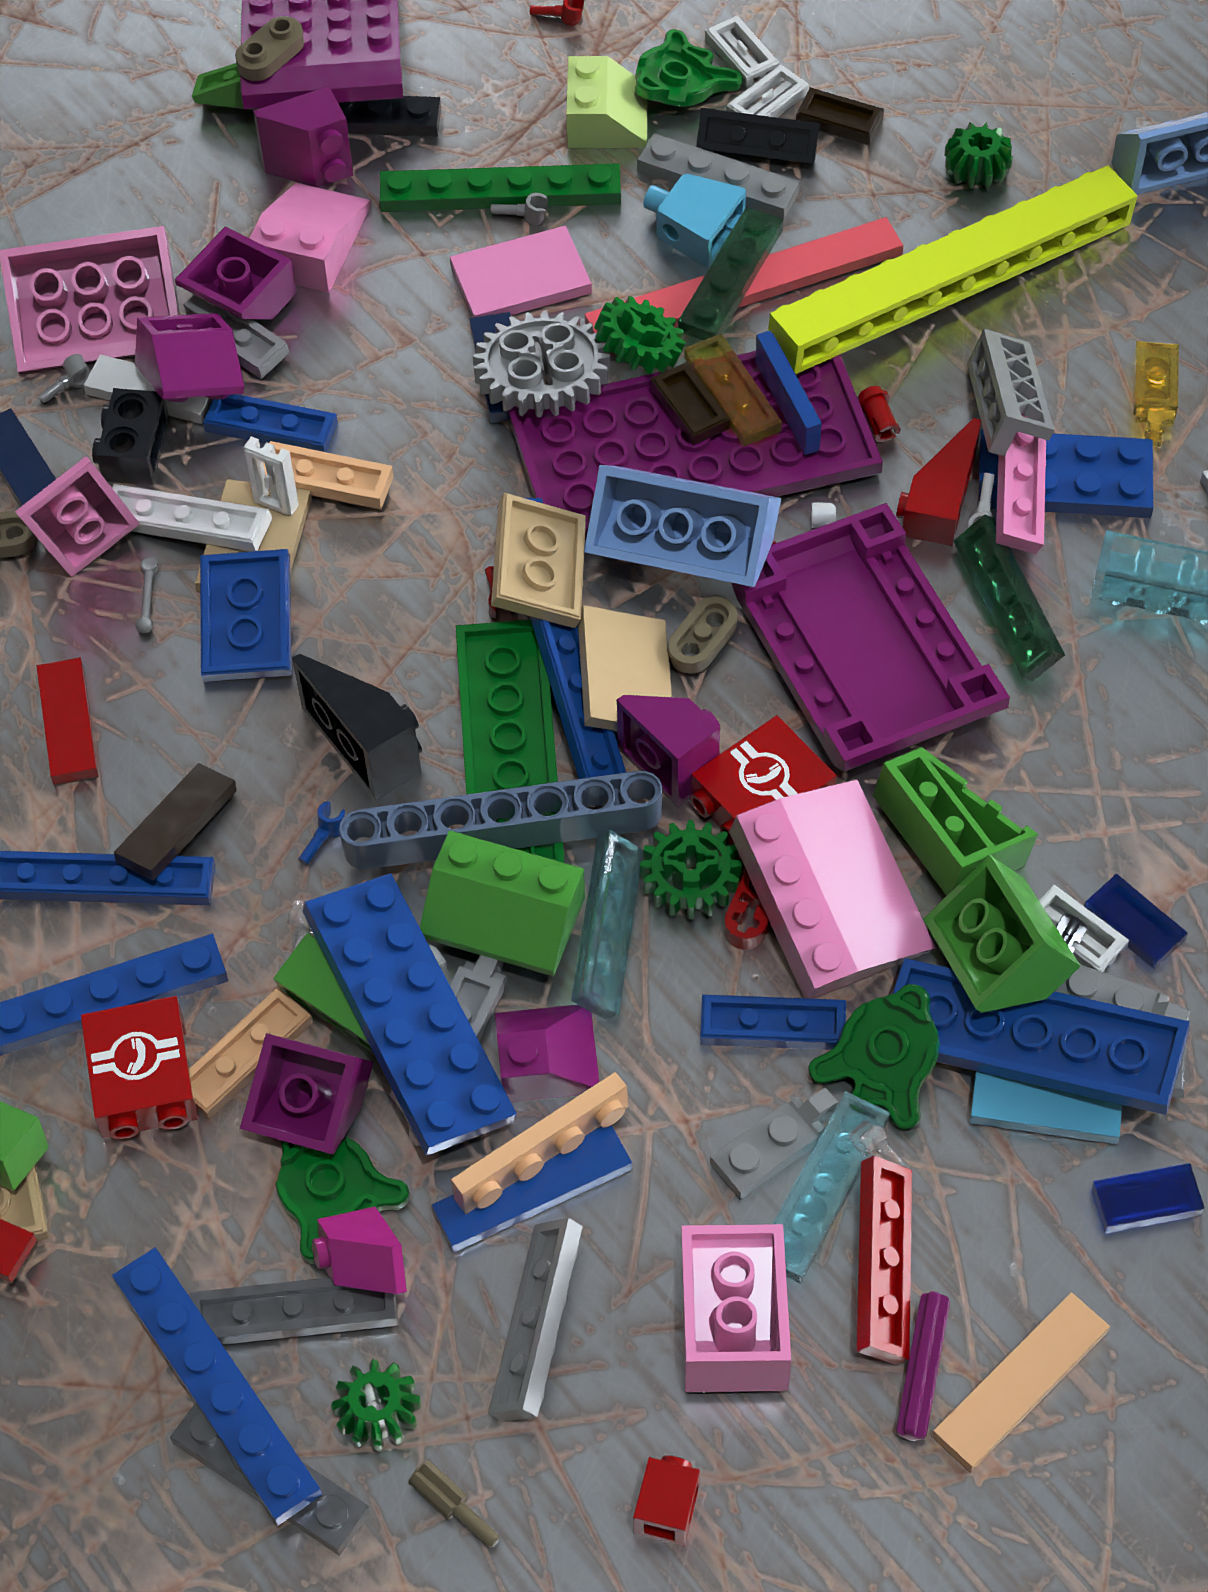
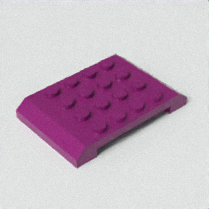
[240,0,404,109]
[731,503,1010,771]

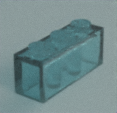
[1091,530,1208,624]

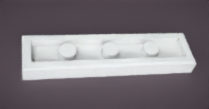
[112,484,273,551]

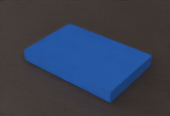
[200,549,292,682]

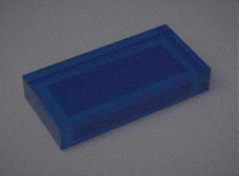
[1084,873,1188,970]
[1092,1163,1205,1234]

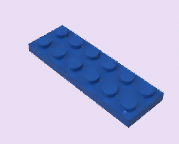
[302,873,517,1156]
[892,958,1190,1115]

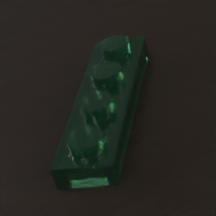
[678,207,783,345]
[953,514,1065,682]

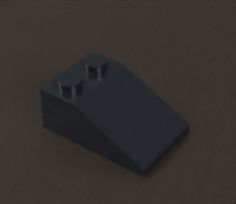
[292,653,422,800]

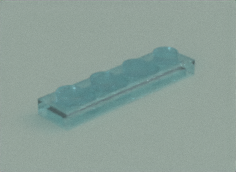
[571,830,643,1020]
[773,1091,890,1284]

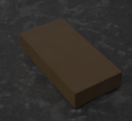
[796,87,884,146]
[650,362,730,446]

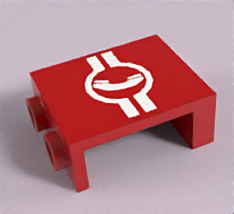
[690,715,837,845]
[81,996,199,1139]

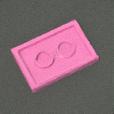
[450,225,592,318]

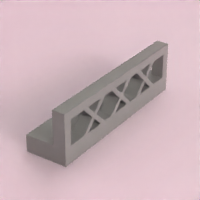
[967,329,1054,456]

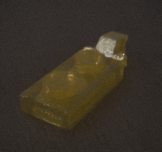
[1133,341,1179,447]

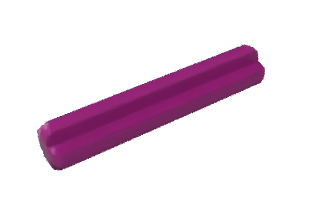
[896,1291,950,1442]

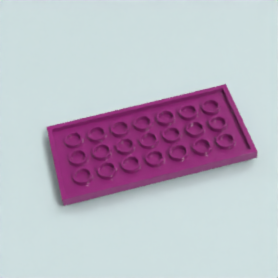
[508,351,883,540]

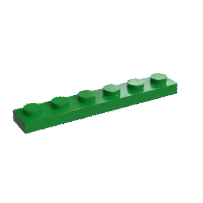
[379,163,621,212]

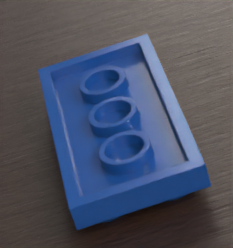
[977,429,1154,518]

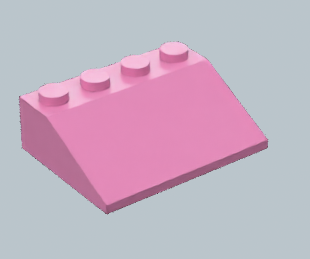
[0,226,179,374]
[729,779,936,999]

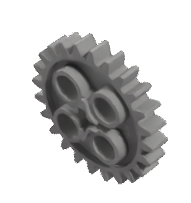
[473,311,611,417]

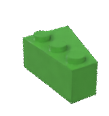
[873,747,1038,896]

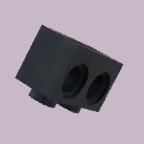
[92,388,170,486]

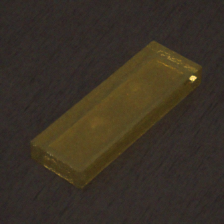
[684,333,782,447]

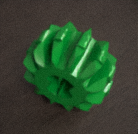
[944,122,1013,190]
[331,1358,421,1452]

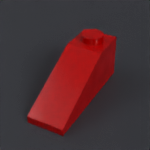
[896,418,981,547]

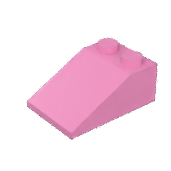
[249,183,371,293]
[15,456,140,577]
[681,1224,791,1392]

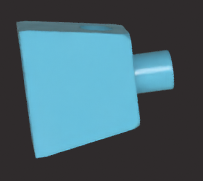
[643,174,746,268]

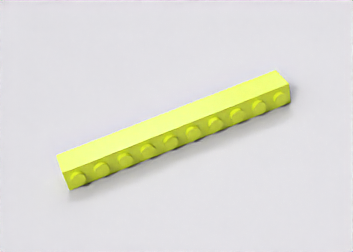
[768,165,1138,374]

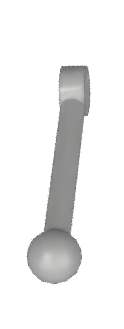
[136,557,159,634]

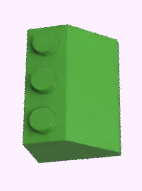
[420,830,585,976]
[923,854,1081,1013]

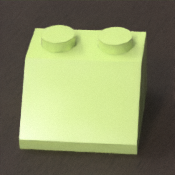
[566,56,647,148]

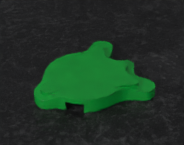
[635,29,743,106]
[808,984,940,1129]
[276,1137,410,1264]

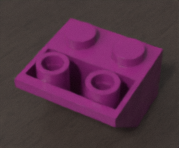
[135,313,244,402]

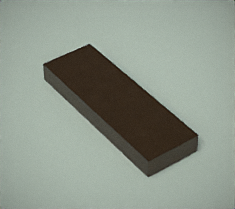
[114,763,237,881]

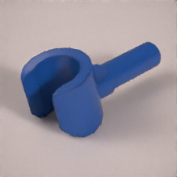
[298,801,345,865]

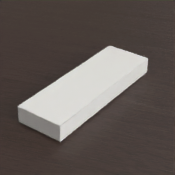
[84,354,212,424]

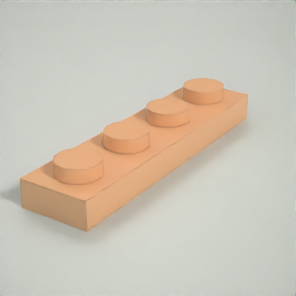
[451,1072,628,1215]

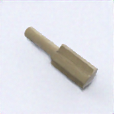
[408,1460,500,1548]

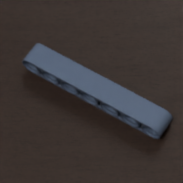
[339,771,662,869]

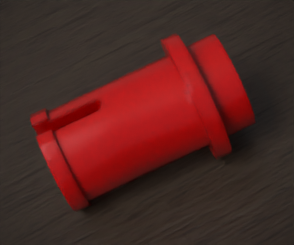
[858,386,901,442]

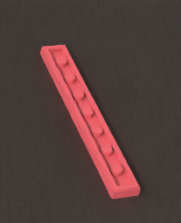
[585,217,903,343]

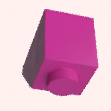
[312,1207,407,1294]

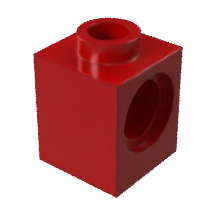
[633,1455,700,1547]

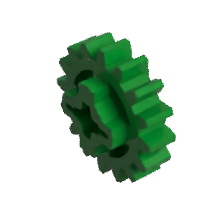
[594,296,686,374]
[640,820,742,919]

